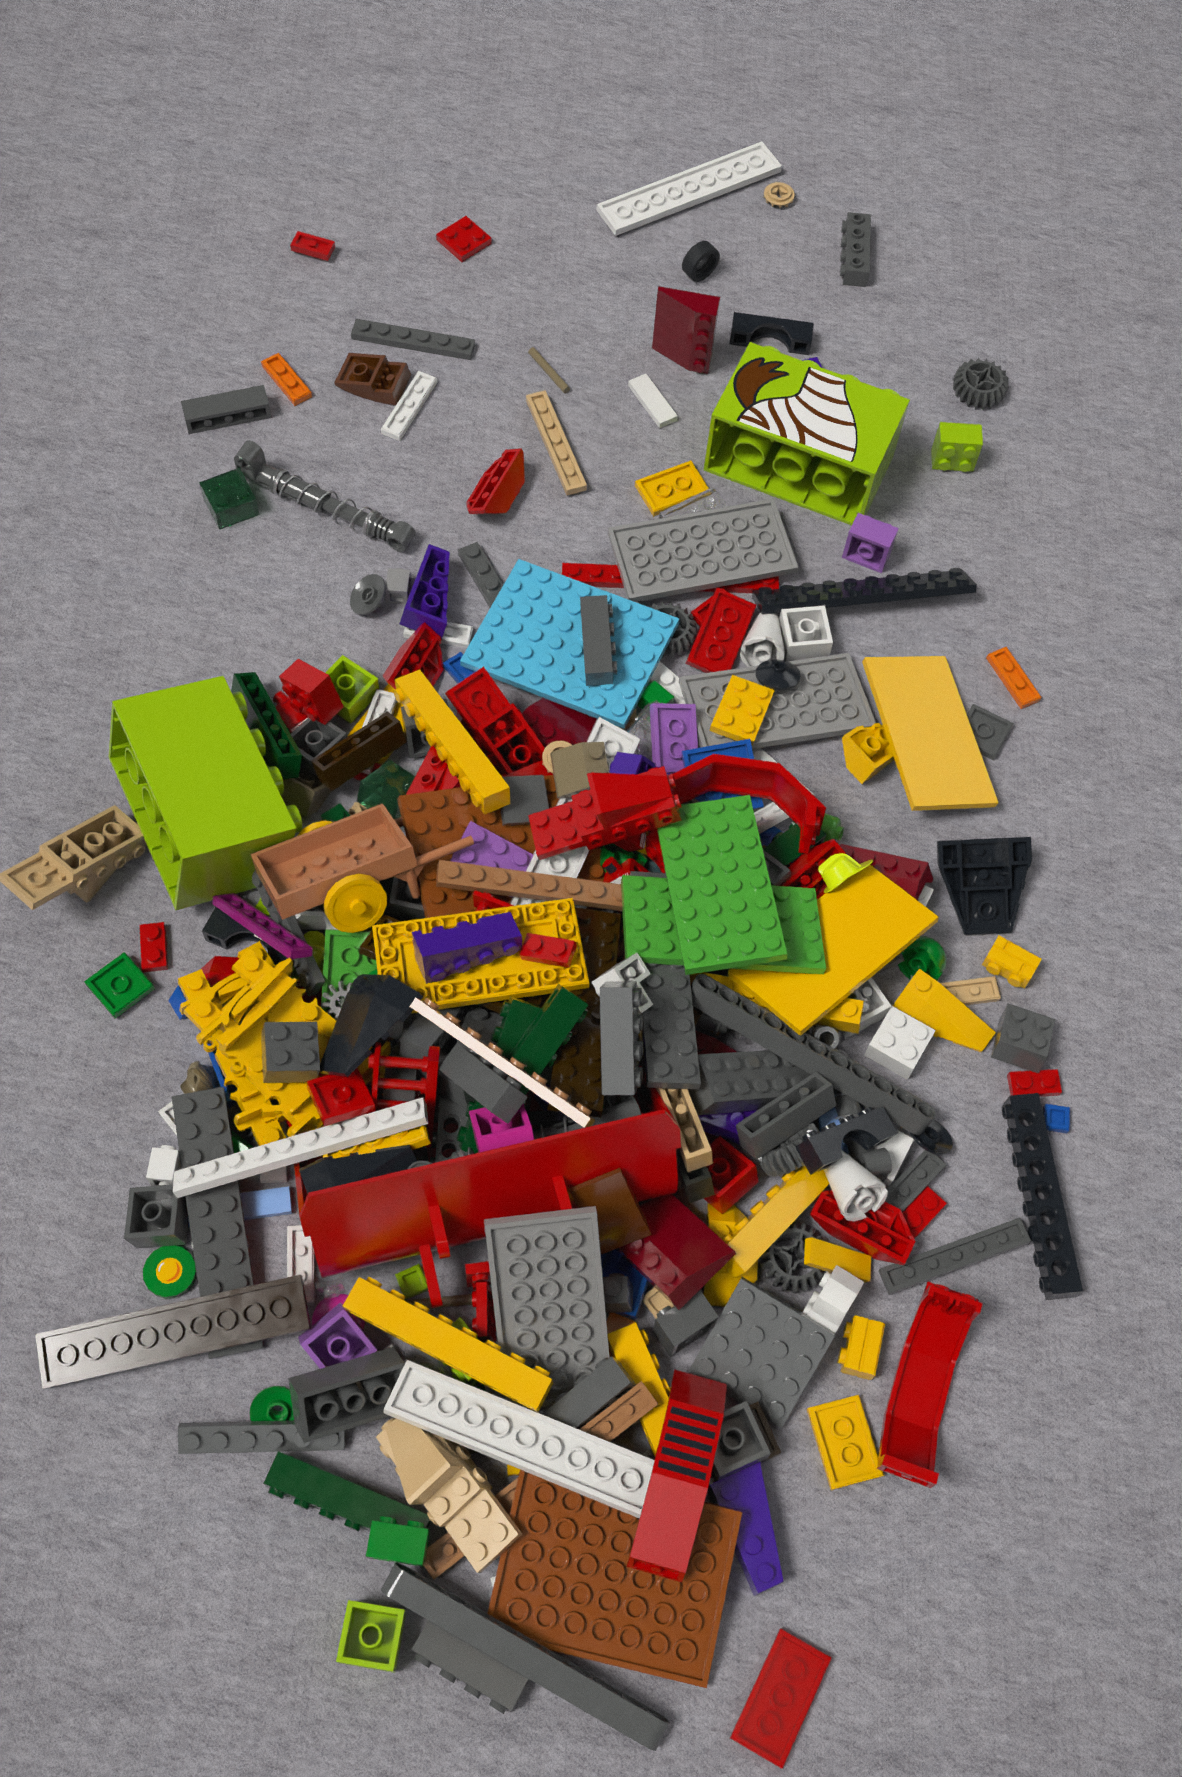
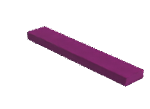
[212,893,313,959]

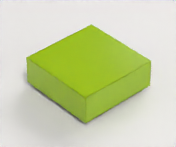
[395,1264,428,1300]

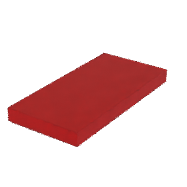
[685,587,757,673]
[729,1628,831,1769]

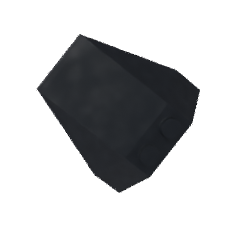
[937,837,1032,935]
[320,974,423,1077]
[299,1144,418,1194]

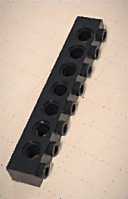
[1002,1093,1083,1300]

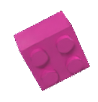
[469,1103,534,1152]

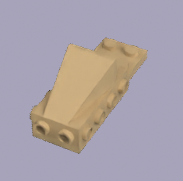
[0,805,146,910]
[376,1418,522,1573]

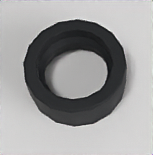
[682,240,720,282]

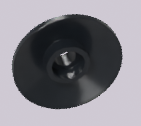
[755,659,801,691]
[909,1119,953,1155]

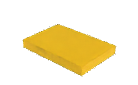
[635,461,710,517]
[806,1395,884,1491]

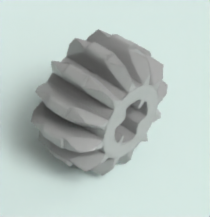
[321,981,353,1021]

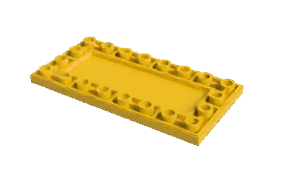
[862,656,998,811]
[728,861,939,1036]
[372,898,589,1013]

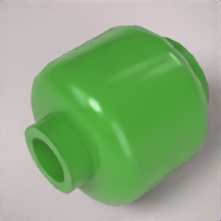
[821,813,844,842]

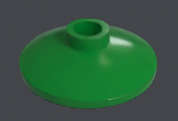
[250,1386,294,1421]

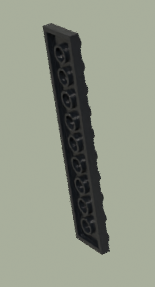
[752,568,977,614]

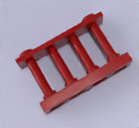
[368,1042,440,1148]

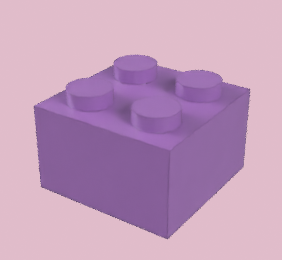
[842,513,899,573]
[298,1302,377,1369]

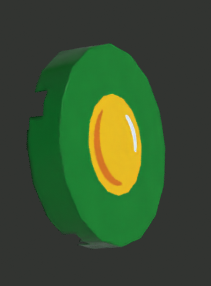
[143,1245,197,1299]

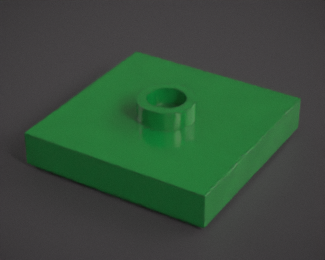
[84,952,155,1019]

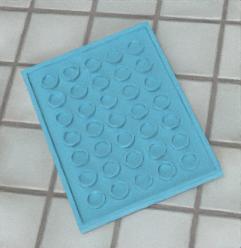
[460,559,679,729]

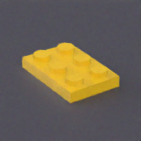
[709,675,775,746]

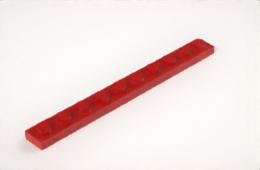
[562,563,779,593]

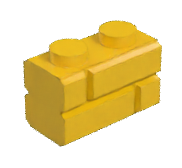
[982,935,1042,989]
[837,1315,885,1380]

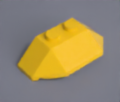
[703,1202,758,1307]

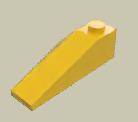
[842,723,895,784]
[892,969,996,1052]

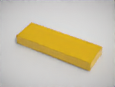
[804,1237,871,1283]

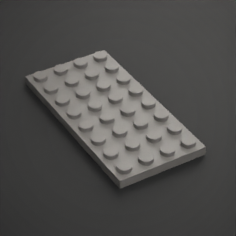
[608,499,798,602]
[679,653,876,749]
[484,1206,609,1409]

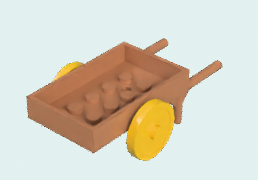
[250,803,474,933]

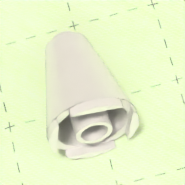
[740,613,785,667]
[824,1150,888,1221]

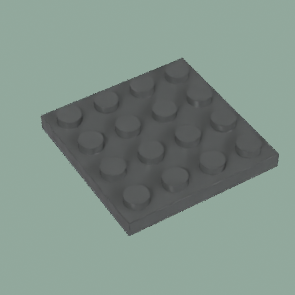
[689,1277,836,1428]

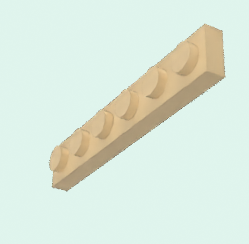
[526,390,587,496]

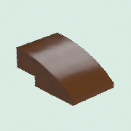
[334,353,411,405]
[569,1168,652,1254]

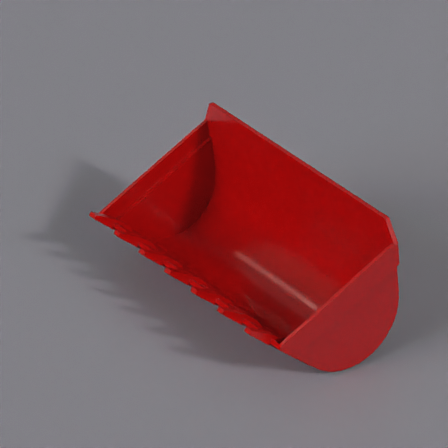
[294,1066,681,1309]

